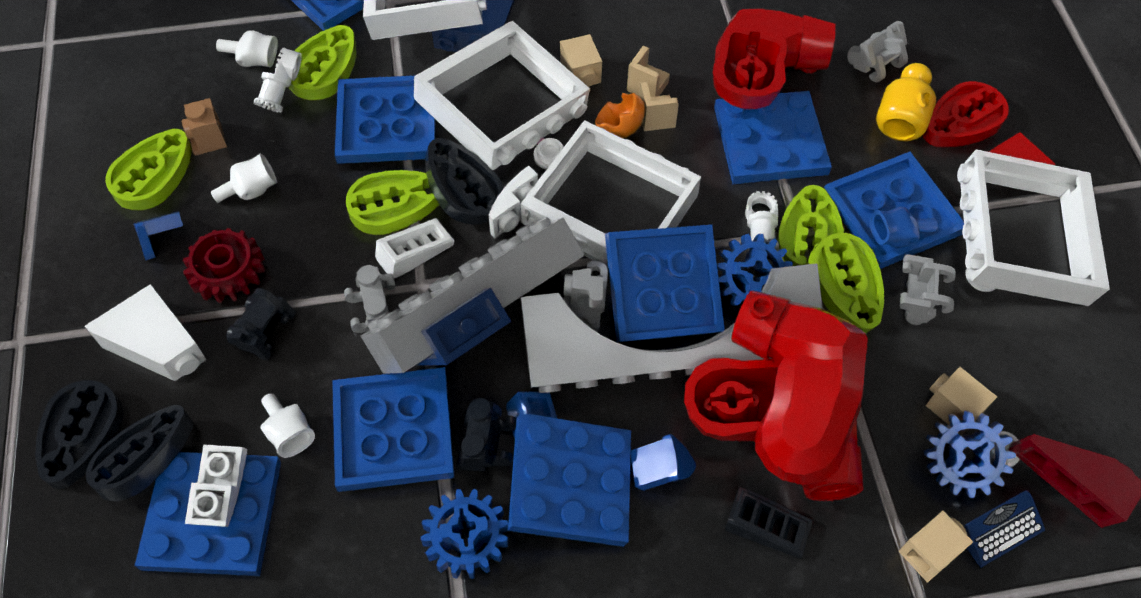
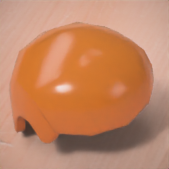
[595,93,646,139]

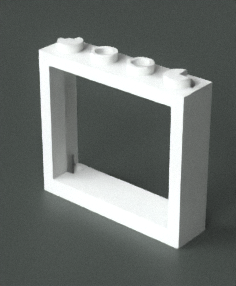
[363,0,487,40]
[414,21,590,170]
[520,120,701,268]
[957,149,1110,306]

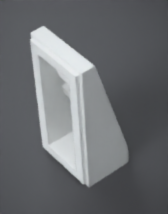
[375,218,454,278]

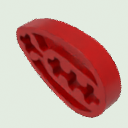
[923,81,1009,147]

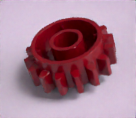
[183,228,265,303]

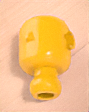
[876,63,936,141]

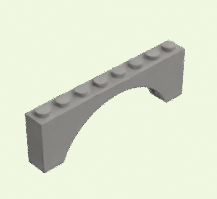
[520,263,822,393]

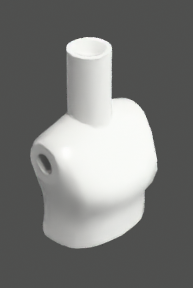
[216,31,278,67]
[211,153,277,203]
[260,394,315,458]

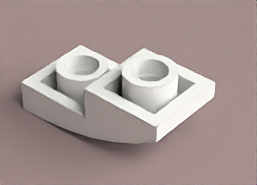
[489,166,538,238]
[185,445,247,527]

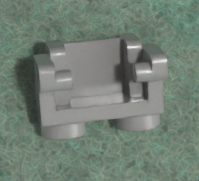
[847,21,908,82]
[900,254,956,325]
[564,261,608,332]
[344,265,401,333]

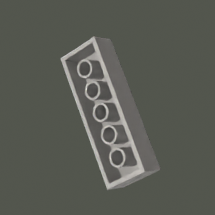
[361,217,585,374]

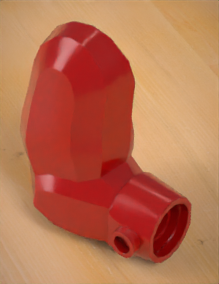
[713,9,836,110]
[731,290,868,485]
[684,358,864,501]

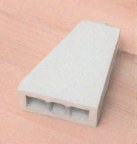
[85,284,206,381]

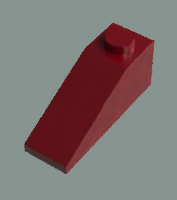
[1008,434,1141,528]

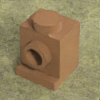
[182,98,227,156]

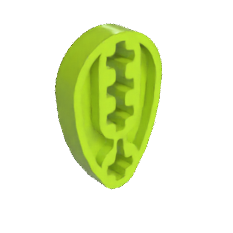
[289,25,356,100]
[106,129,192,210]
[346,170,440,235]
[777,185,844,266]
[807,233,884,333]

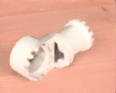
[253,48,302,113]
[745,191,779,251]

